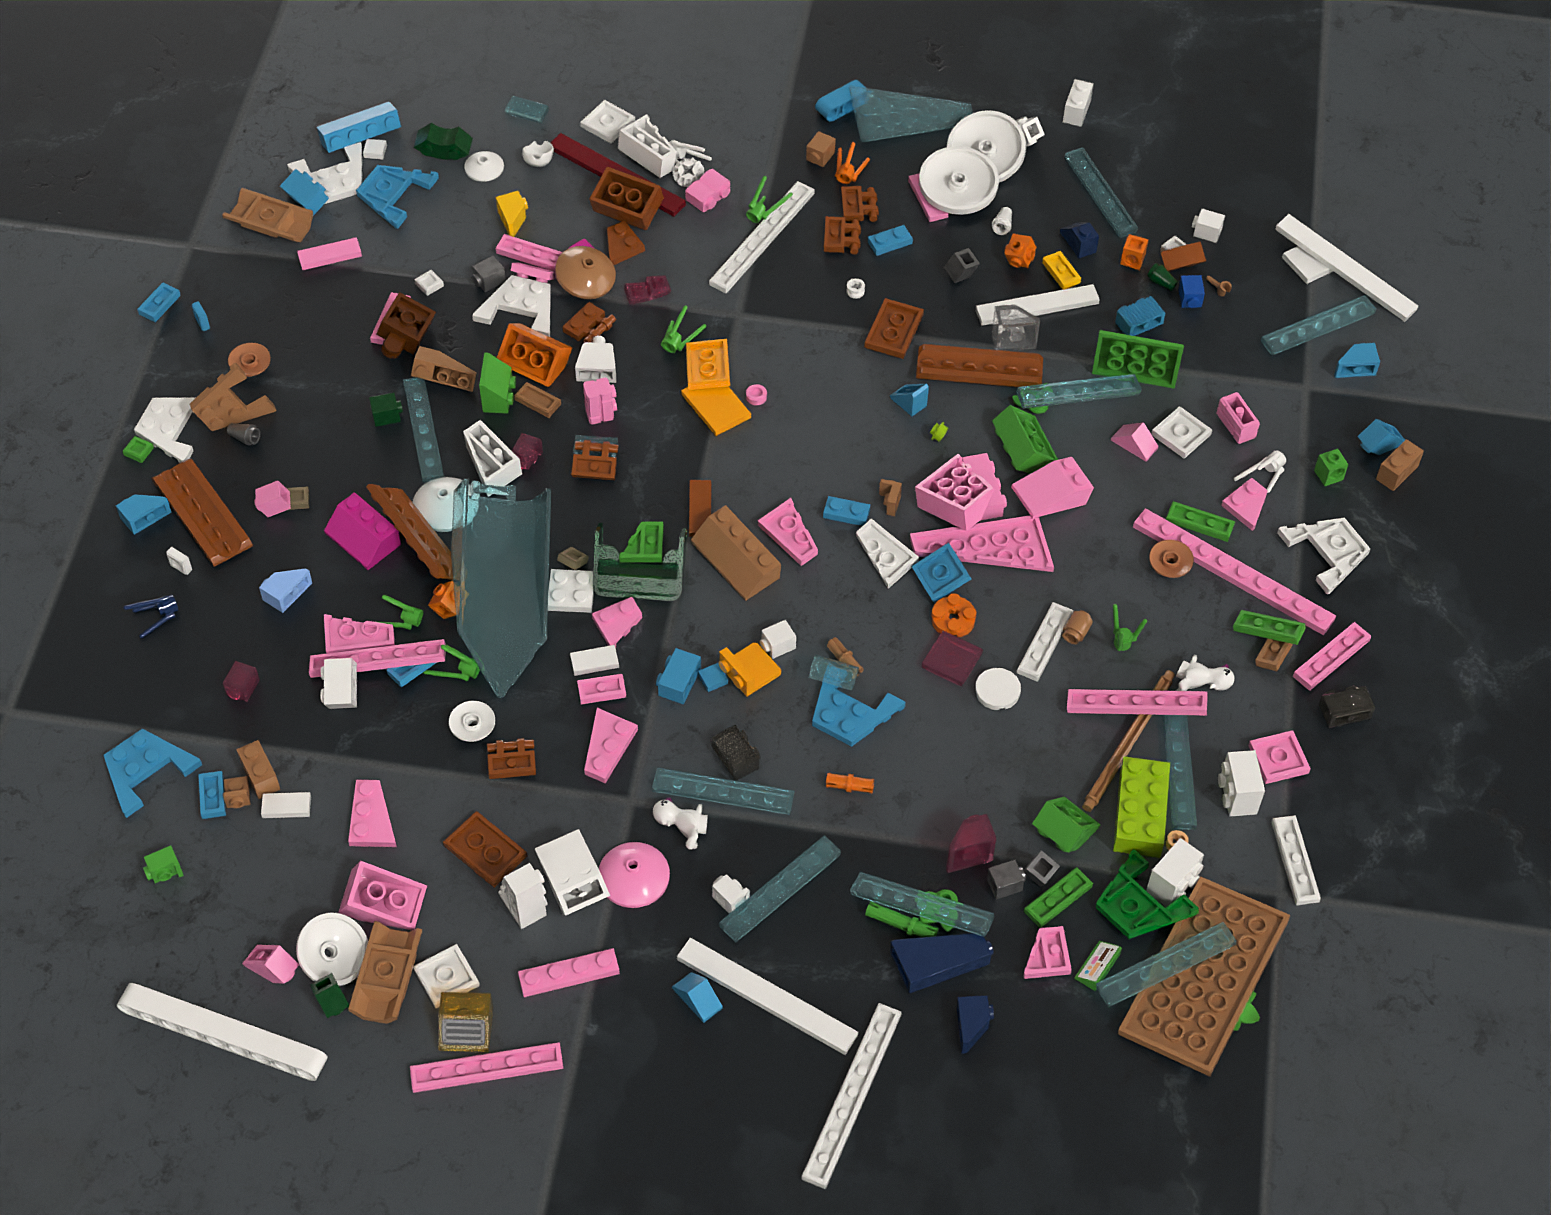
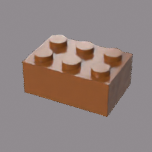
[589,167,664,230]

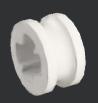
[846,279,865,298]

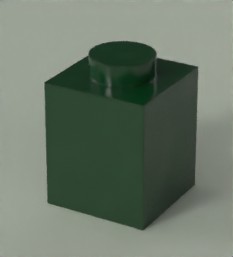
[369,393,403,427]
[310,973,349,1018]

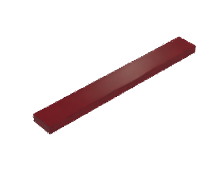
[550,133,686,217]

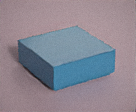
[192,301,210,331]
[698,663,728,692]

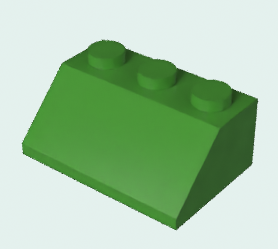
[992,405,1058,474]

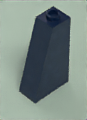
[890,933,993,994]

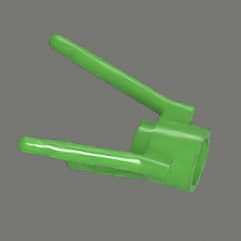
[746,176,793,223]
[661,305,706,353]
[375,595,423,630]
[1113,604,1147,651]
[423,645,482,681]

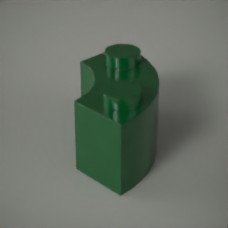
[414,123,473,160]

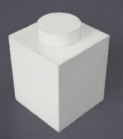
[1192,209,1225,243]
[760,620,796,659]

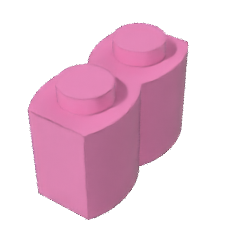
[685,169,730,212]

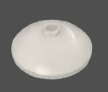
[413,477,478,532]
[296,913,368,986]

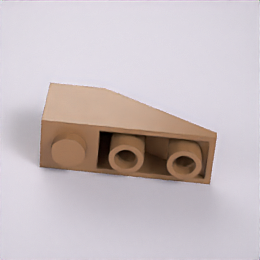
[411,346,477,392]

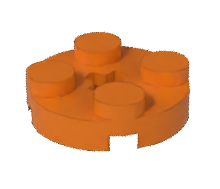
[931,593,977,637]

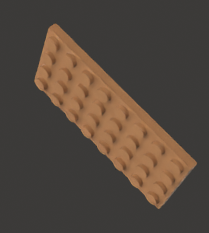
[1118,876,1290,1076]

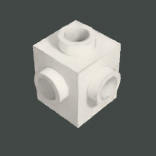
[1016,116,1044,146]

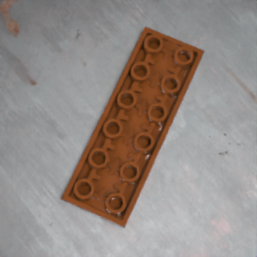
[916,344,1043,389]
[152,458,253,567]
[366,484,466,581]

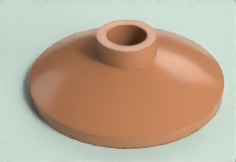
[228,343,271,377]
[1149,540,1194,578]

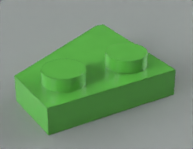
[619,522,664,562]

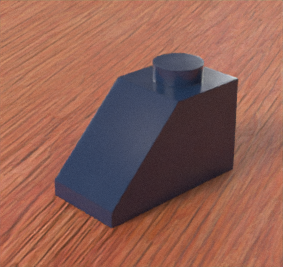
[1060,222,1099,258]
[956,995,994,1053]

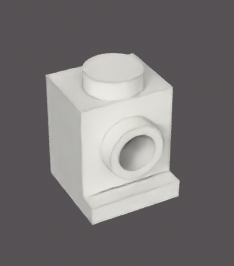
[712,874,750,916]

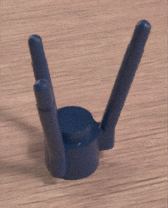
[123,594,178,638]

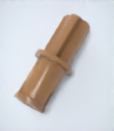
[827,637,864,678]

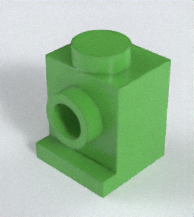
[143,846,184,883]

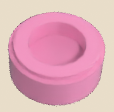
[746,384,767,405]

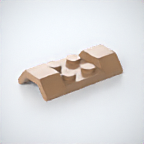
[222,188,313,242]
[348,921,422,1024]

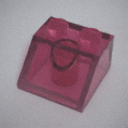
[946,814,996,873]

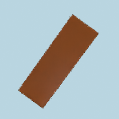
[689,480,711,537]

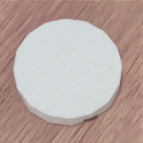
[975,668,1021,710]

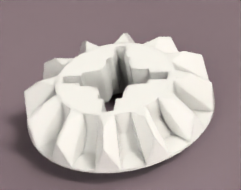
[673,157,704,187]

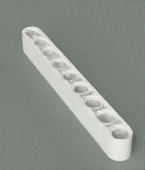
[117,983,328,1081]

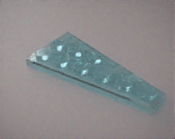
[849,86,973,142]

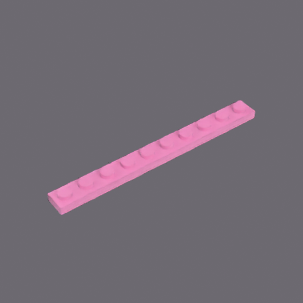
[1133,508,1336,635]

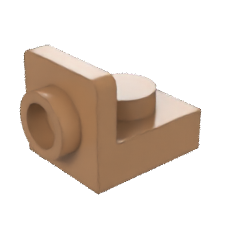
[879,479,902,516]
[223,776,251,808]

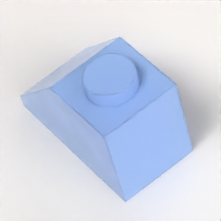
[259,568,312,613]

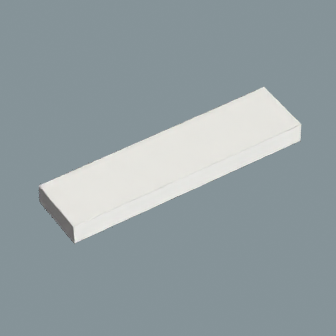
[1017,602,1073,682]
[1271,815,1321,905]

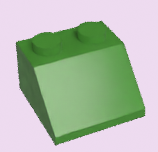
[479,353,516,413]
[1032,797,1101,852]

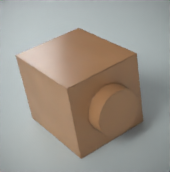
[806,131,835,167]

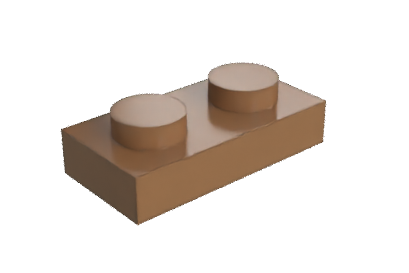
[1255,639,1293,672]

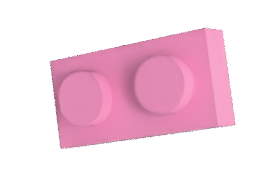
[511,262,556,283]
[577,674,626,704]

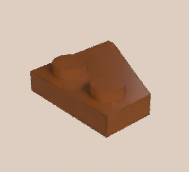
[607,221,645,265]

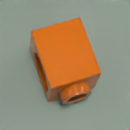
[1120,234,1149,270]

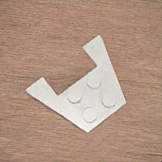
[287,142,363,204]
[472,275,551,337]
[134,398,195,463]
[1277,518,1370,595]

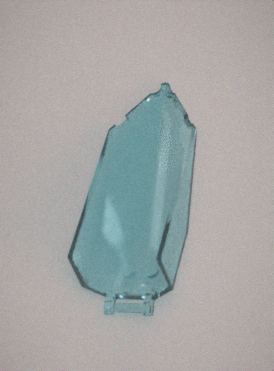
[451,479,551,698]

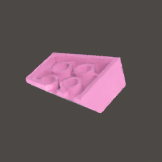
[915,454,993,531]

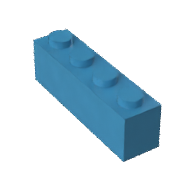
[316,102,401,153]

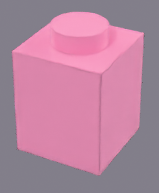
[254,481,291,517]

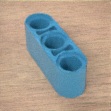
[815,80,871,122]

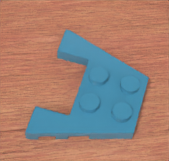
[356,165,439,229]
[812,662,906,747]
[103,729,202,818]

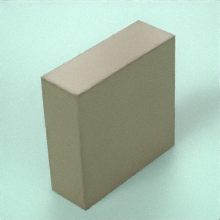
[287,487,309,510]
[557,547,589,570]

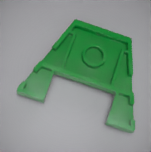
[1096,849,1199,939]

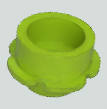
[930,422,949,442]

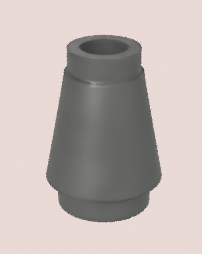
[227,423,261,445]

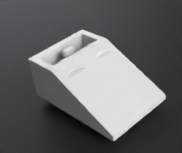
[534,829,610,915]

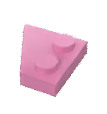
[1221,478,1268,531]
[592,597,642,648]
[1023,926,1071,979]

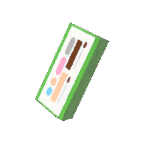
[1074,941,1122,991]

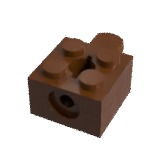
[376,292,436,359]

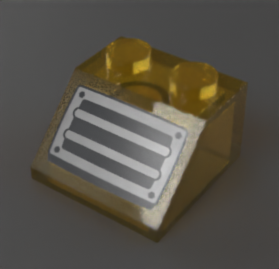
[439,992,493,1052]

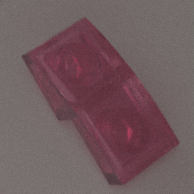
[624,275,671,304]

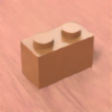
[1376,439,1424,491]
[236,740,280,799]

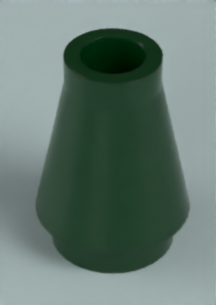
[1147,263,1178,291]

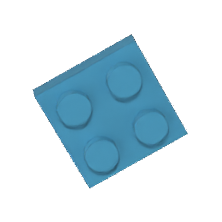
[911,542,972,603]

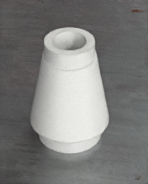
[992,207,1012,235]

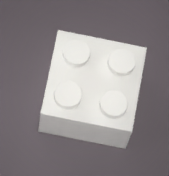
[1218,750,1265,817]
[1146,838,1204,907]

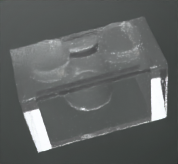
[991,305,1040,351]

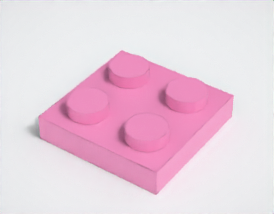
[1248,730,1310,784]

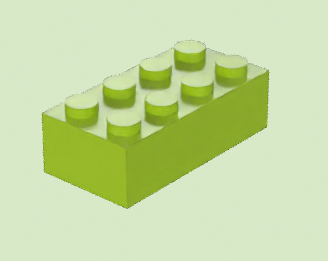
[1113,756,1170,858]

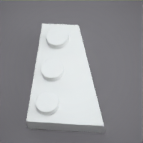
[856,519,919,589]

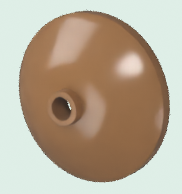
[555,246,616,299]

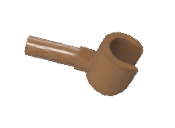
[1206,276,1232,296]

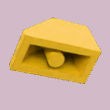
[496,191,528,237]

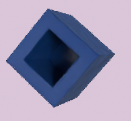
[1178,275,1205,308]

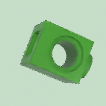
[1314,449,1349,486]

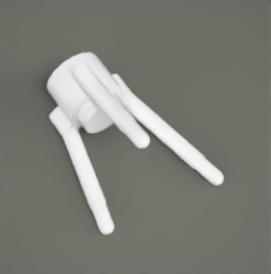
[669,140,712,174]
[1234,451,1286,493]

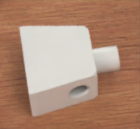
[575,336,616,383]

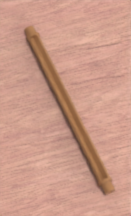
[1082,670,1175,812]

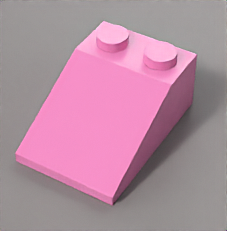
[1011,457,1094,518]
[338,861,427,930]

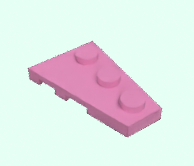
[758,498,818,566]
[324,614,395,653]
[584,708,638,783]
[348,780,397,847]

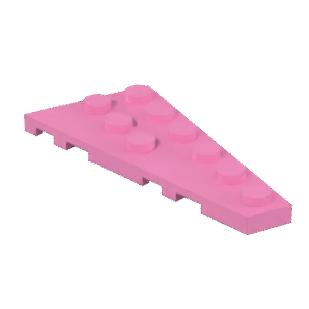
[910,515,1054,572]

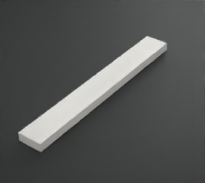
[709,181,814,293]
[1275,214,1419,322]
[677,938,858,1055]
[802,1003,902,1189]

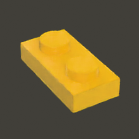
[1042,251,1081,290]

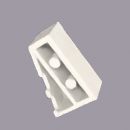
[618,115,676,178]
[463,420,522,497]
[498,863,548,929]

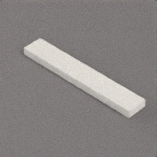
[976,284,1100,326]

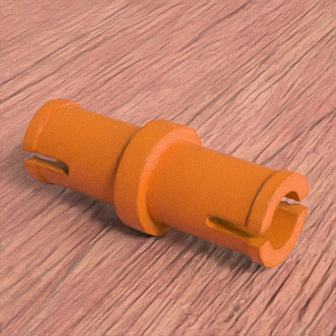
[826,773,874,794]

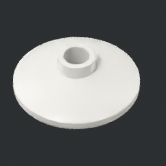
[464,151,504,182]
[449,701,495,742]

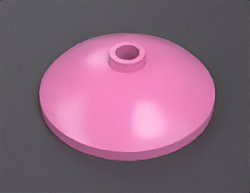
[599,842,670,908]

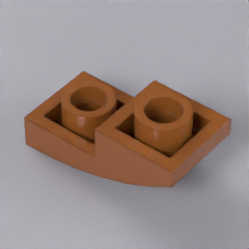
[1161,242,1206,272]

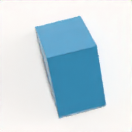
[890,383,929,416]
[672,972,723,1023]

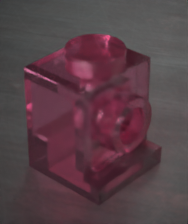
[512,433,543,470]

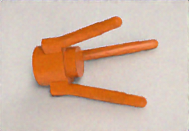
[835,142,870,184]

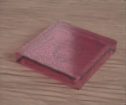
[922,631,983,687]

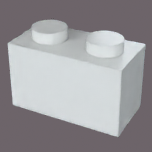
[1063,79,1093,127]
[321,658,357,709]

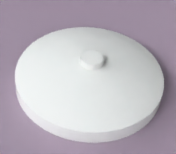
[947,111,1026,182]
[919,146,999,214]

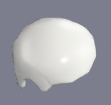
[522,141,554,167]

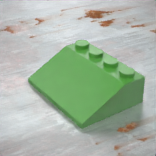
[1092,330,1184,389]

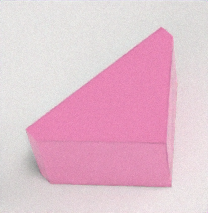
[1111,422,1158,462]

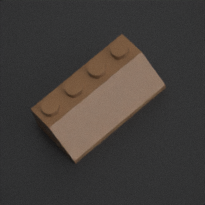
[691,505,781,601]

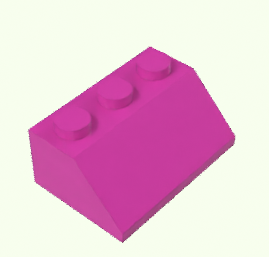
[324,492,401,570]

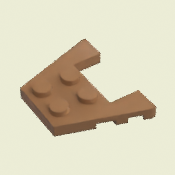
[190,362,276,431]

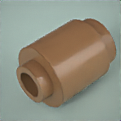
[1062,610,1093,645]

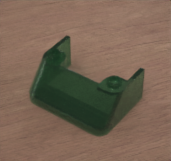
[593,523,687,601]

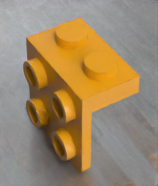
[718,643,781,697]

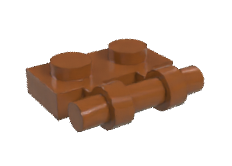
[841,186,879,222]
[824,216,861,254]
[563,302,616,343]
[571,440,619,481]
[487,738,536,779]

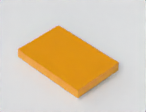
[686,339,730,390]
[681,386,751,436]

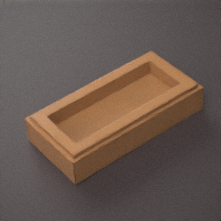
[514,382,561,418]

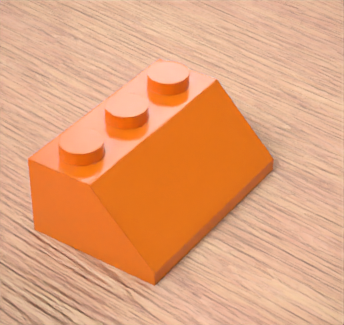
[497,323,572,387]

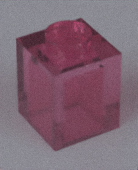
[223,661,260,702]

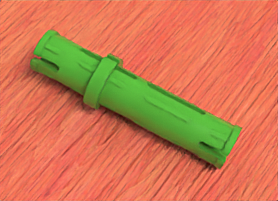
[865,901,938,938]

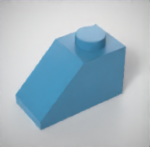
[1334,343,1380,378]
[1358,419,1405,455]
[116,494,171,535]

